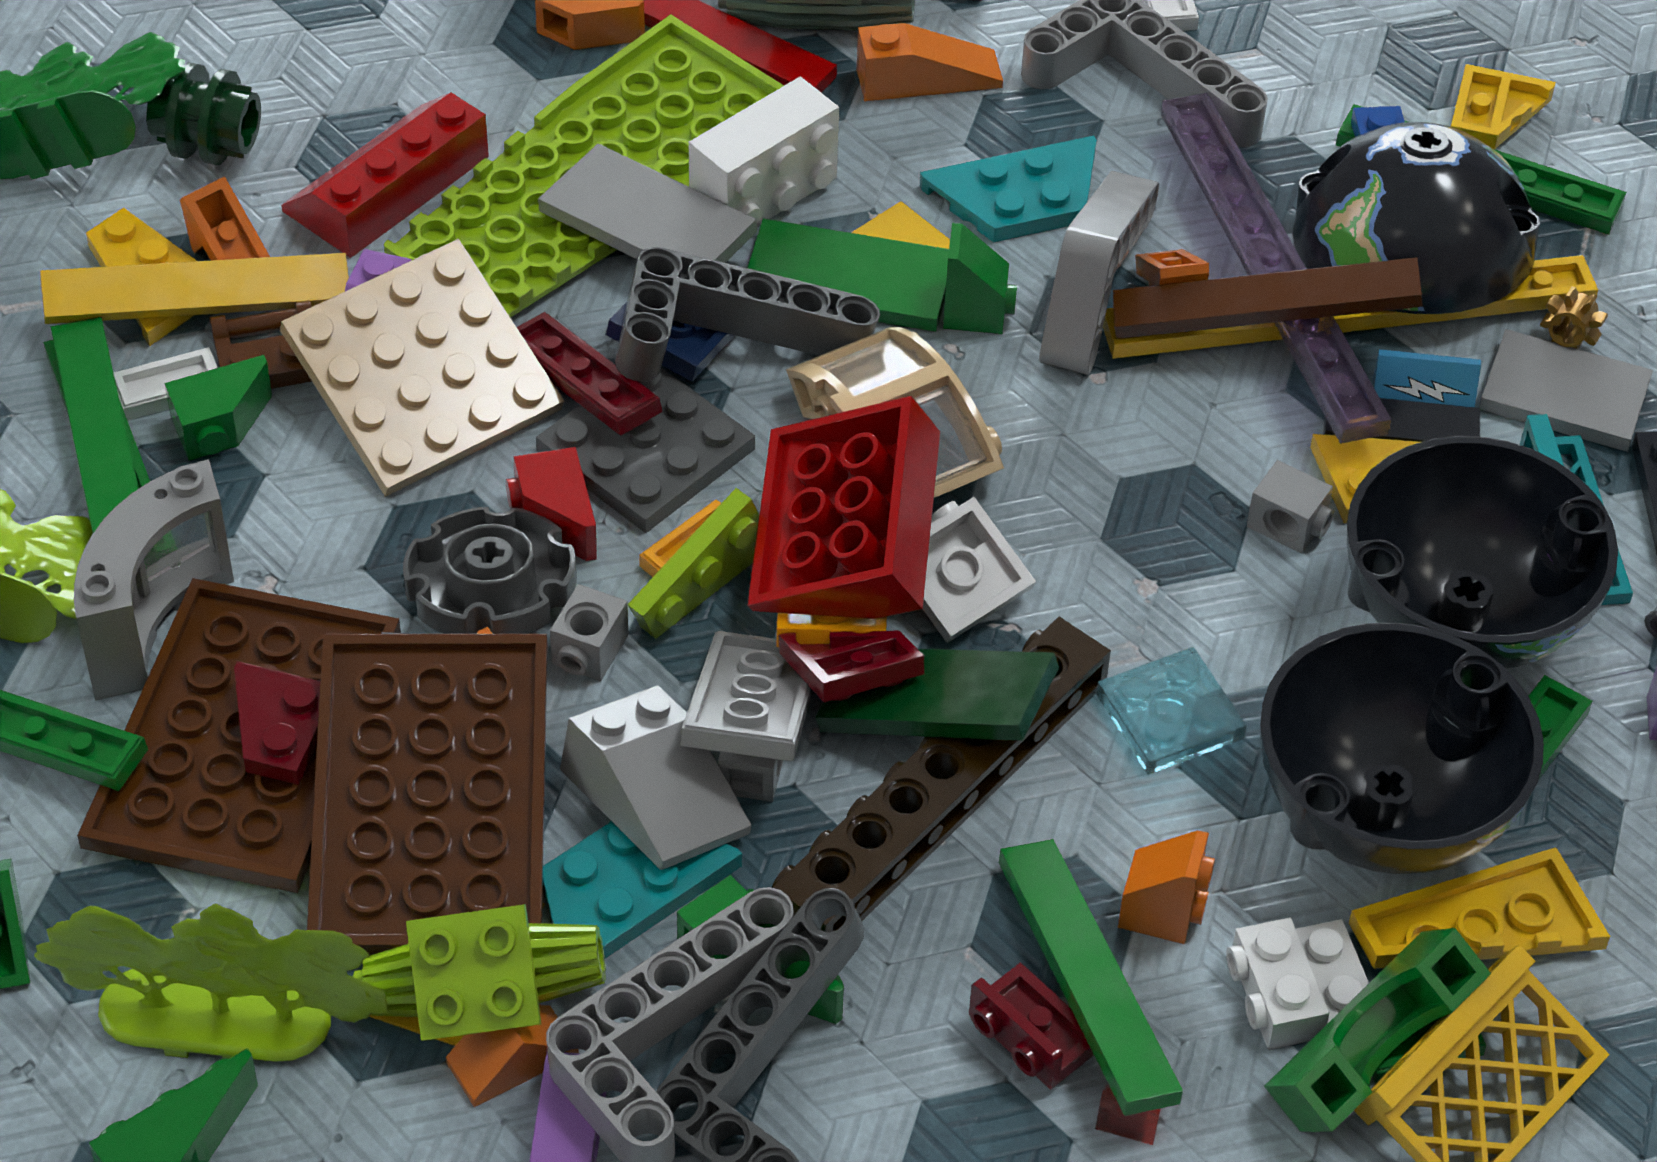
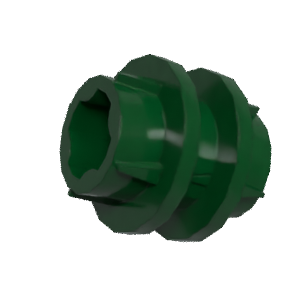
[146,62,261,165]

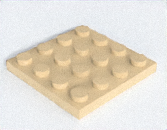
[280,239,564,497]

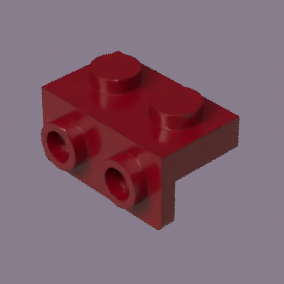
[969,962,1094,1090]

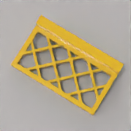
[1354,944,1610,1162]

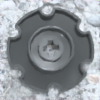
[403,507,577,634]

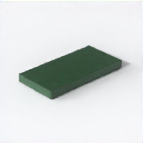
[815,649,1059,741]

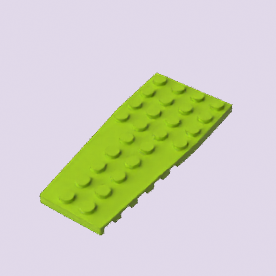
[384,14,784,318]

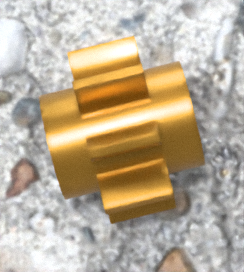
[1540,287,1608,349]

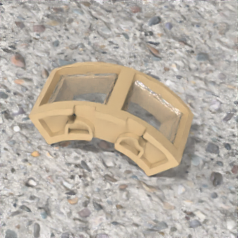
[786,327,1004,498]

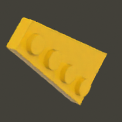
[1349,847,1610,969]

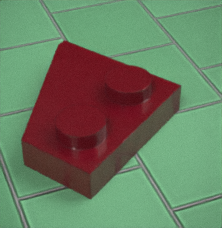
[778,630,924,702]
[234,661,320,785]

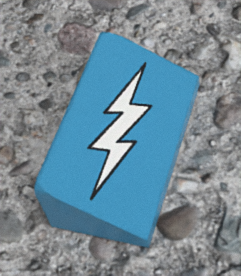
[1371,349,1481,407]

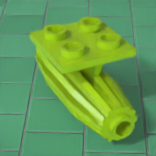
[353,904,606,1041]

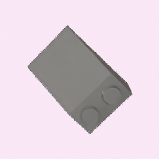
[560,685,752,870]

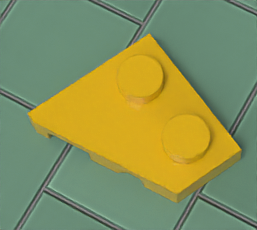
[1451,64,1556,149]

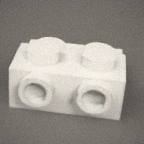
[923,497,1036,643]
[1226,917,1369,1050]

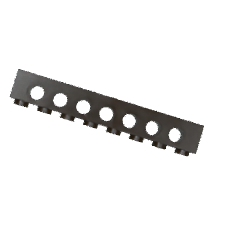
[772,616,1111,932]

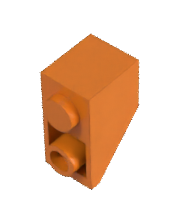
[535,0,645,50]
[1118,830,1215,944]

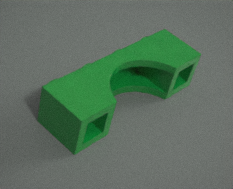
[1264,928,1491,1132]

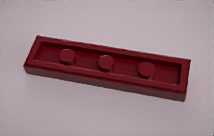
[517,312,663,436]

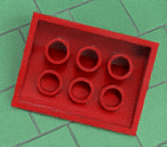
[747,396,940,619]

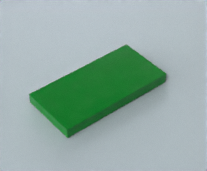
[748,218,949,332]

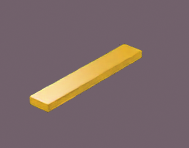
[40,253,349,324]

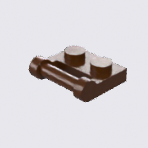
[210,300,312,389]

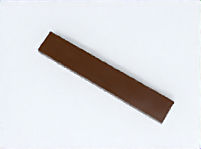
[1113,257,1423,339]

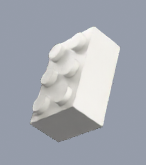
[689,76,839,227]

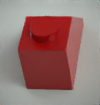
[506,447,597,561]

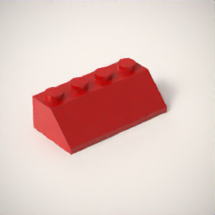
[281,92,489,258]

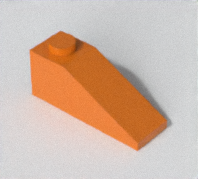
[856,23,1003,101]

